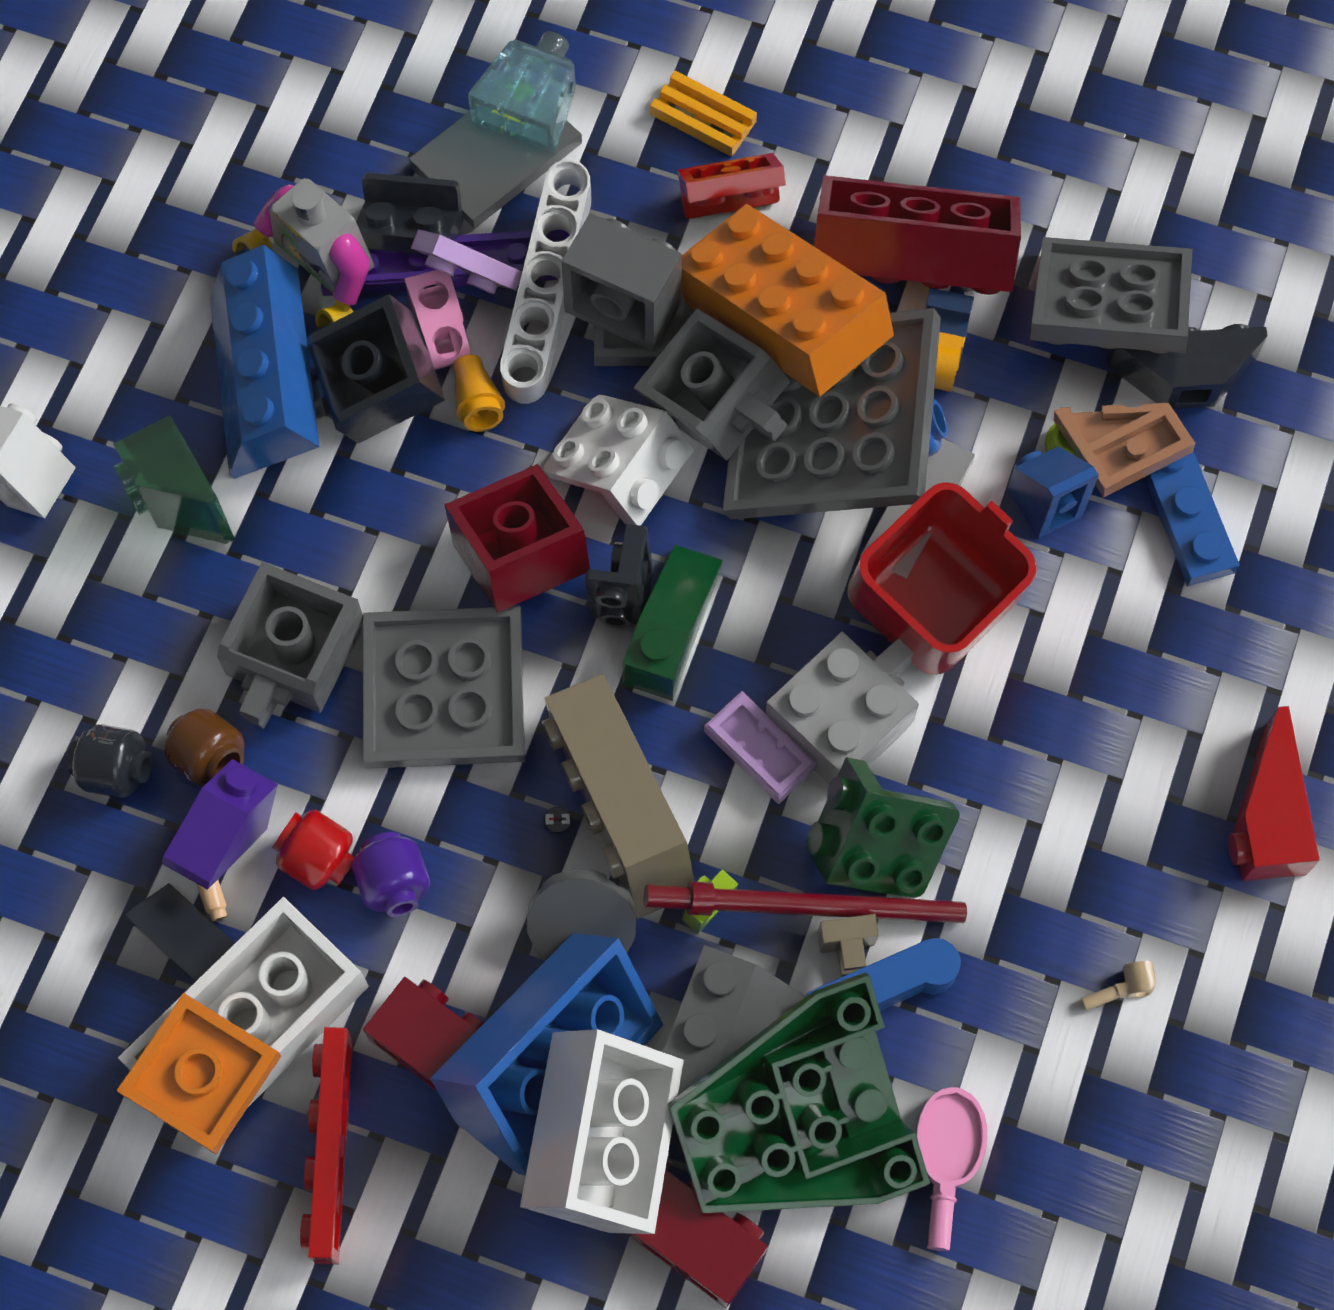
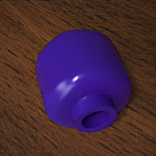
[352,832,431,917]

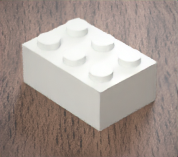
[520,1029,684,1234]

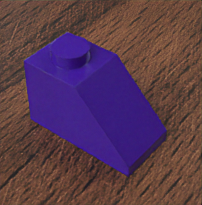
[162,759,278,890]

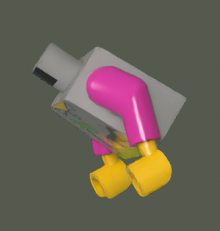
[232,178,374,328]

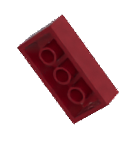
[814,175,1021,295]

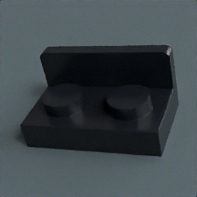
[356,172,463,255]
[585,524,653,628]

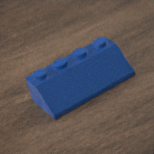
[210,245,320,479]
[430,933,664,1176]

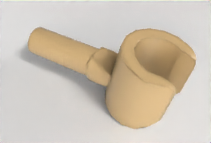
[1081,961,1156,1011]

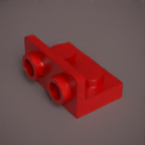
[677,153,786,219]

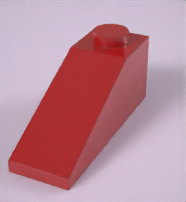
[1229,706,1320,881]

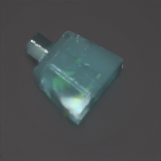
[468,31,576,153]

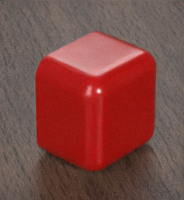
[848,482,1037,675]

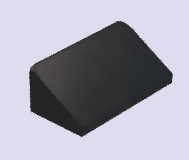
[125,883,235,982]

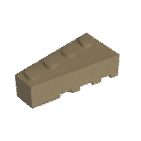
[542,674,695,919]

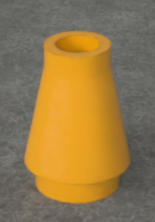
[453,354,505,432]

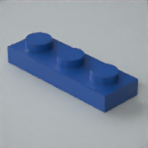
[1144,451,1240,587]

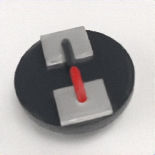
[544,807,571,833]

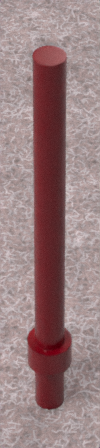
[643,881,967,923]

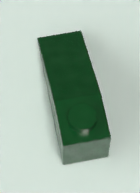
[622,545,723,701]

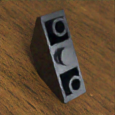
[1107,324,1268,409]

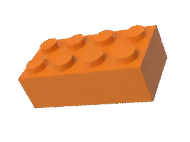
[681,204,894,397]

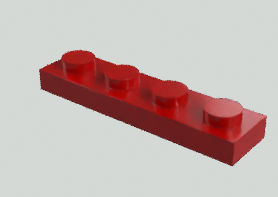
[300,1027,353,1265]

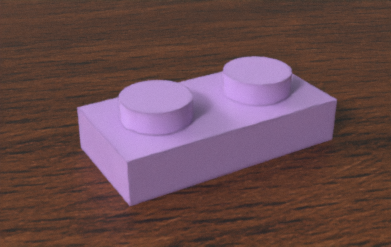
[411,230,522,294]

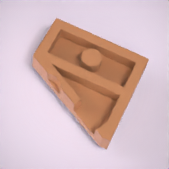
[1053,403,1195,498]

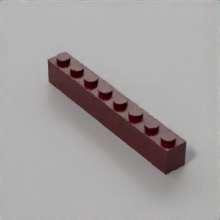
[363,976,768,1309]

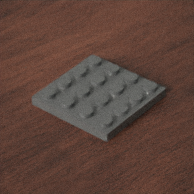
[723,308,941,519]

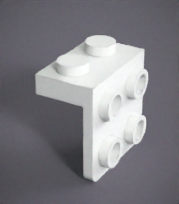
[544,395,694,526]

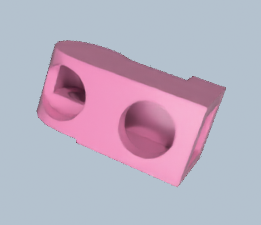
[404,270,471,370]

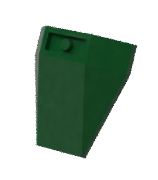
[667,972,930,1213]

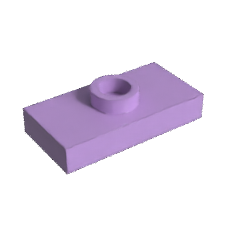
[704,691,817,805]

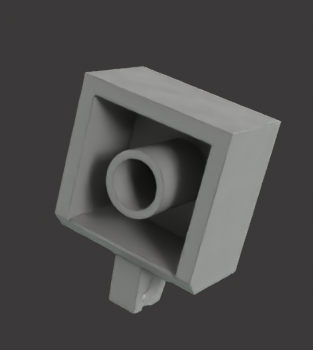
[766,632,919,784]

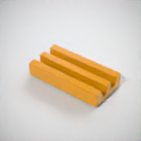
[650,70,757,157]

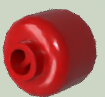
[272,810,355,890]

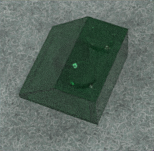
[113,415,235,544]

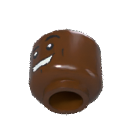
[164,709,245,787]

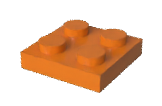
[117,993,281,1155]

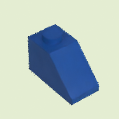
[1007,446,1099,539]

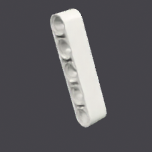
[500,160,591,404]

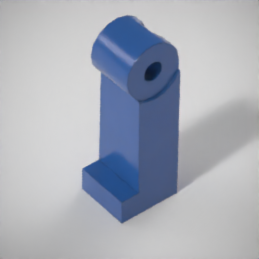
[806,938,961,1011]

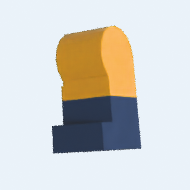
[926,288,974,392]

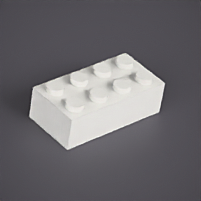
[118,897,369,1107]

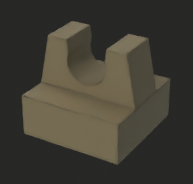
[817,914,879,977]

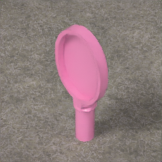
[915,1087,988,1251]

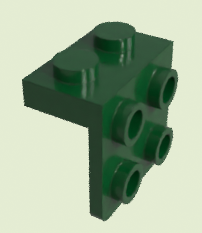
[806,757,960,898]

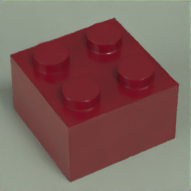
[444,464,590,613]

